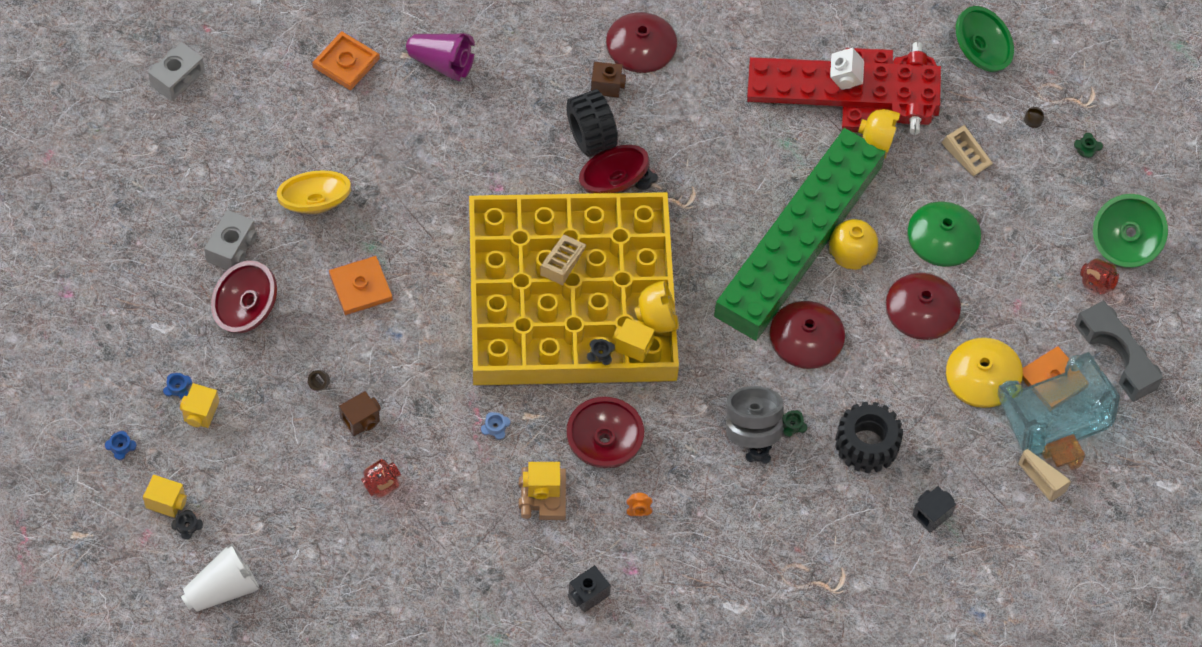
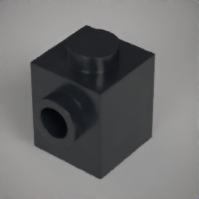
[912,486,956,533]
[568,565,611,613]

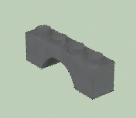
[1075,300,1163,402]

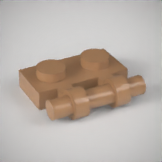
[518,467,566,520]

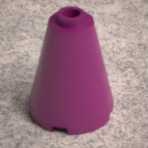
[406,33,475,81]

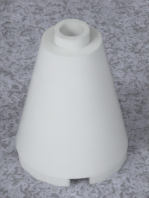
[181,544,260,612]

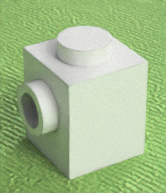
[830,48,864,90]

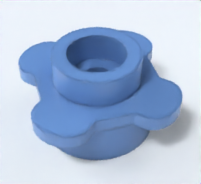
[481,412,510,440]

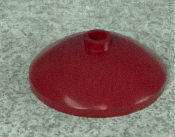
[606,12,677,73]
[579,145,650,194]
[211,261,277,334]
[886,273,961,340]
[770,301,845,369]
[566,397,644,468]

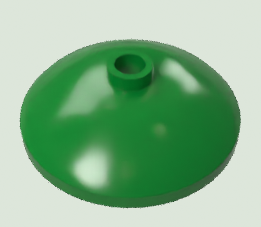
[956,6,1014,72]
[1093,194,1168,268]
[907,201,981,267]

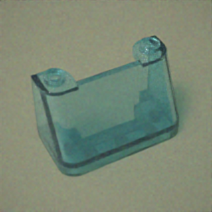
[998,352,1120,456]

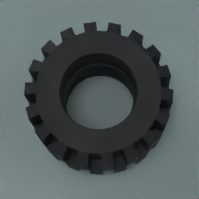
[566,89,618,156]
[835,401,903,473]

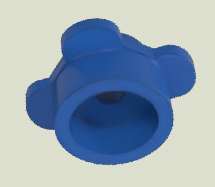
[163,373,192,399]
[105,431,137,460]

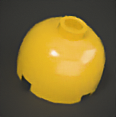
[858,109,900,159]
[829,219,879,270]
[635,281,679,333]

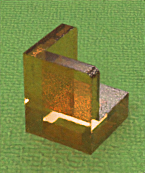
[1042,434,1086,470]

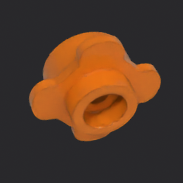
[626,492,653,516]

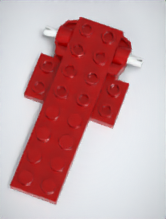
[747,42,941,135]

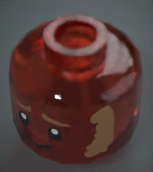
[1080,258,1119,294]
[361,459,402,498]

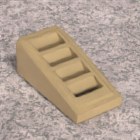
[941,125,993,177]
[540,235,586,285]
[1019,449,1071,502]

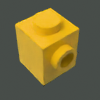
[613,318,655,362]
[180,383,219,428]
[523,462,560,499]
[143,474,187,518]

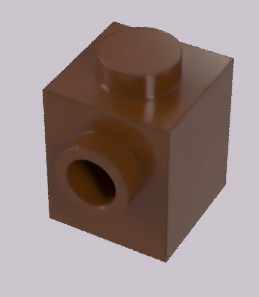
[591,61,626,98]
[339,391,381,437]

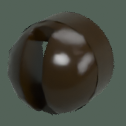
[1024,107,1044,128]
[308,370,330,391]

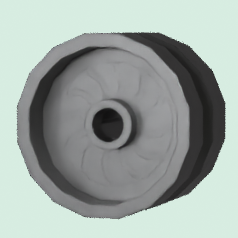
[726,386,784,448]

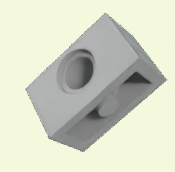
[148,42,205,101]
[204,210,257,270]

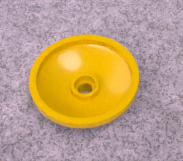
[277,170,351,214]
[946,338,1023,408]

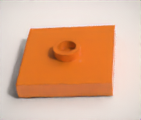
[312,31,380,91]
[329,256,393,315]
[1022,346,1090,412]

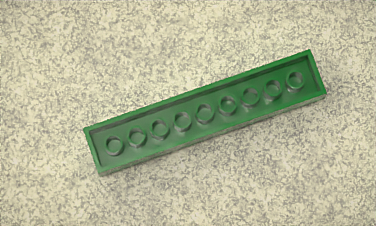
[714,128,886,341]

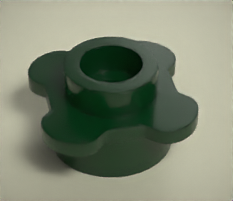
[1074,133,1103,158]
[782,410,807,437]

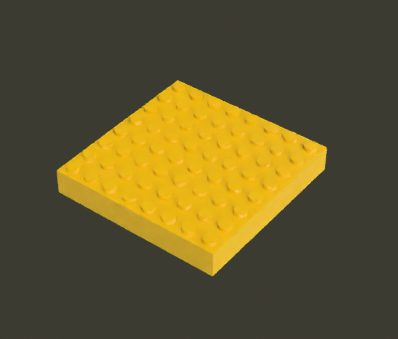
[469,192,679,385]

